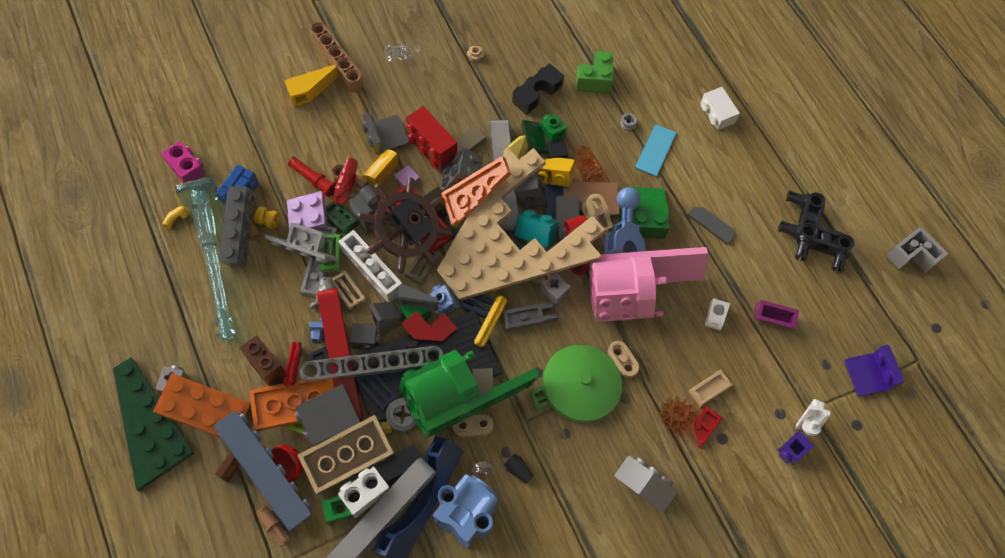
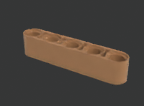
[311,22,363,92]

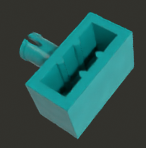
[514,210,559,247]

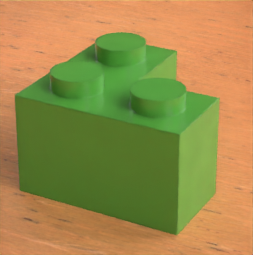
[576,51,613,93]

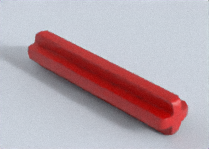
[283,341,302,387]

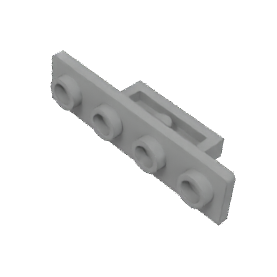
[265,222,337,263]

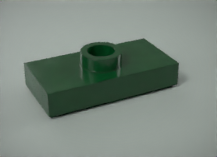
[326,201,360,235]

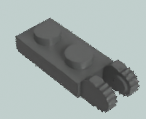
[502,303,559,331]

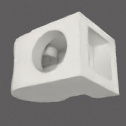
[705,298,730,331]

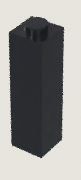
[345,444,421,502]

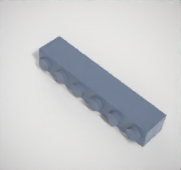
[213,410,312,532]

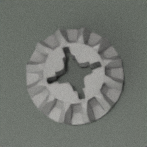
[386,398,416,431]

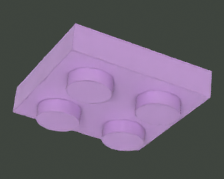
[287,191,327,230]

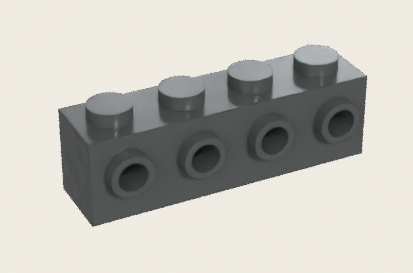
[218,186,255,267]

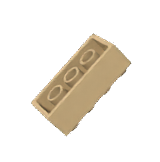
[298,415,396,494]

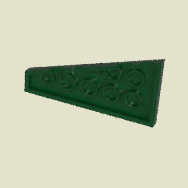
[113,357,195,491]

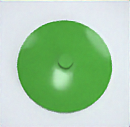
[542,345,622,423]

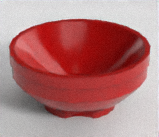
[271,445,303,483]

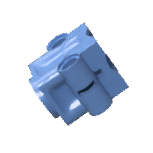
[433,474,499,549]

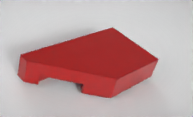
[694,406,723,448]

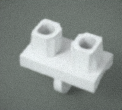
[796,399,830,436]

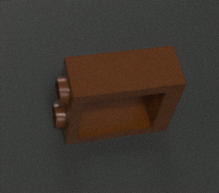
[239,335,285,386]

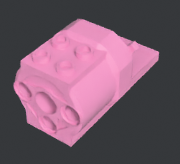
[589,247,708,322]

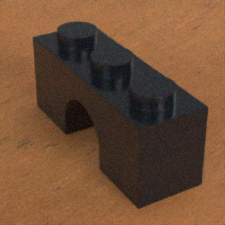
[512,63,565,115]

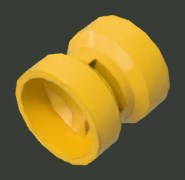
[254,206,280,230]

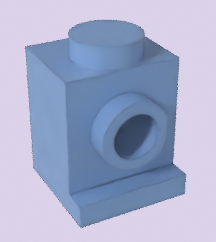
[429,284,461,315]

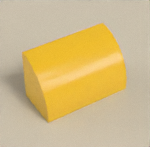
[362,149,399,188]

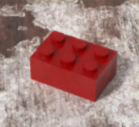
[406,106,458,173]

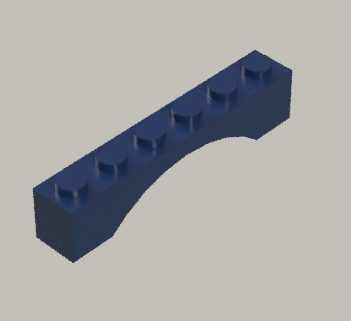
[372,436,464,558]

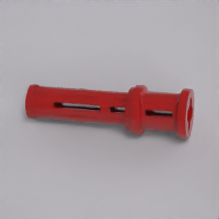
[288,156,336,197]

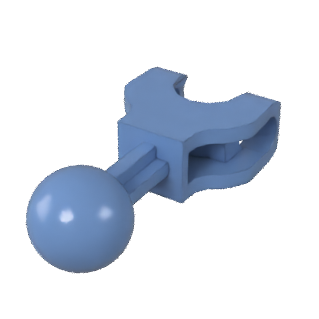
[605,187,645,254]

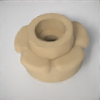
[467,46,484,62]

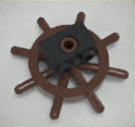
[357,177,453,274]

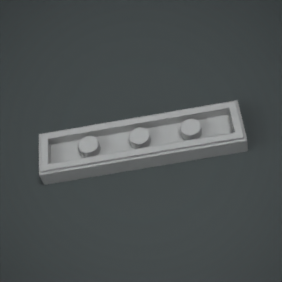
[300,226,338,297]

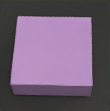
[394,165,420,187]

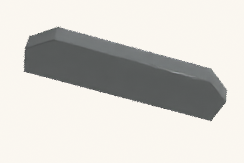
[687,207,734,245]

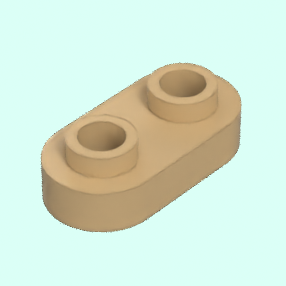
[608,341,639,378]
[453,414,494,438]

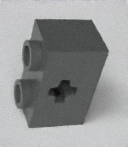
[514,172,548,209]

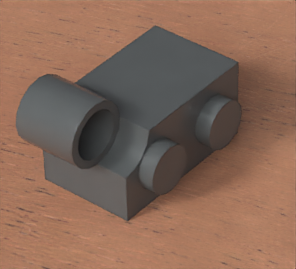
[350,185,380,234]
[554,196,582,241]

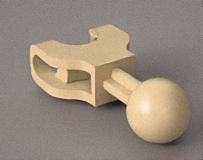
[581,194,626,254]

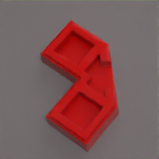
[401,311,457,341]

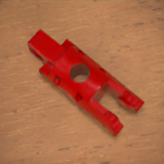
[333,157,359,205]

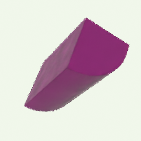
[754,300,799,330]

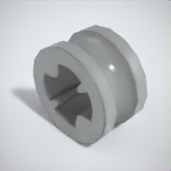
[620,113,637,131]

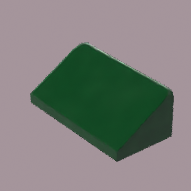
[521,120,548,154]

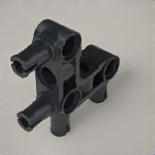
[777,190,855,273]

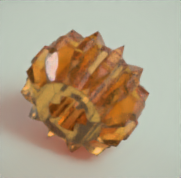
[659,396,695,432]

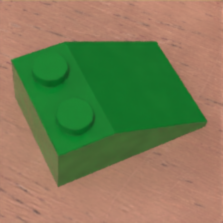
[632,187,669,239]

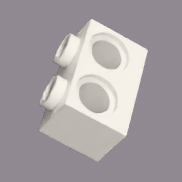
[338,467,390,518]

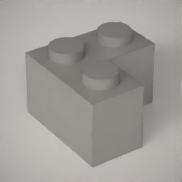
[886,226,949,273]
[614,455,678,512]

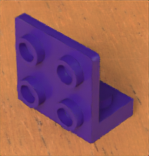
[844,345,905,397]

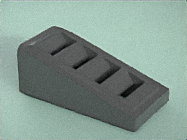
[397,284,438,310]

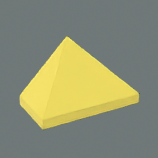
[502,135,529,160]

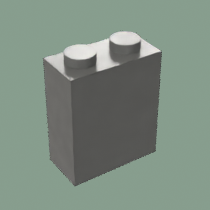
[295,384,361,445]

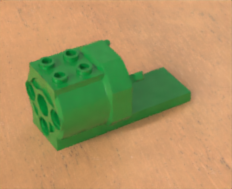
[399,350,540,439]

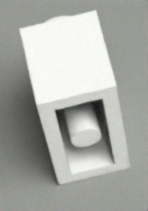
[700,87,740,130]

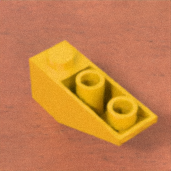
[285,65,338,107]
[537,158,575,187]

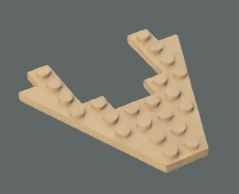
[437,148,605,300]

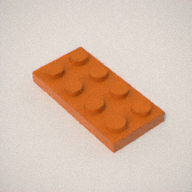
[153,373,250,438]
[249,373,335,432]

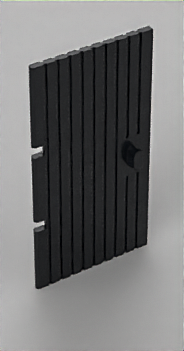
[352,310,501,422]

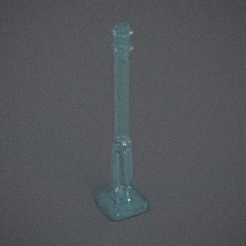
[175,178,236,341]

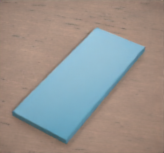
[635,124,677,177]

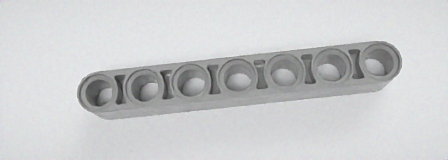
[490,120,518,231]
[300,346,443,383]
[327,458,436,558]

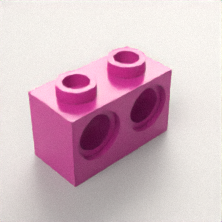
[161,141,205,187]

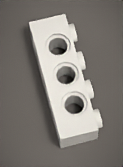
[338,230,402,302]

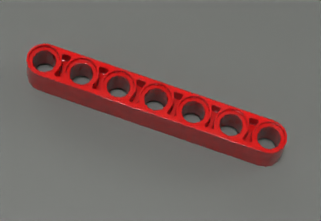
[317,288,364,422]

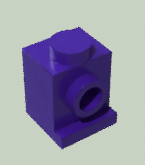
[778,430,814,465]

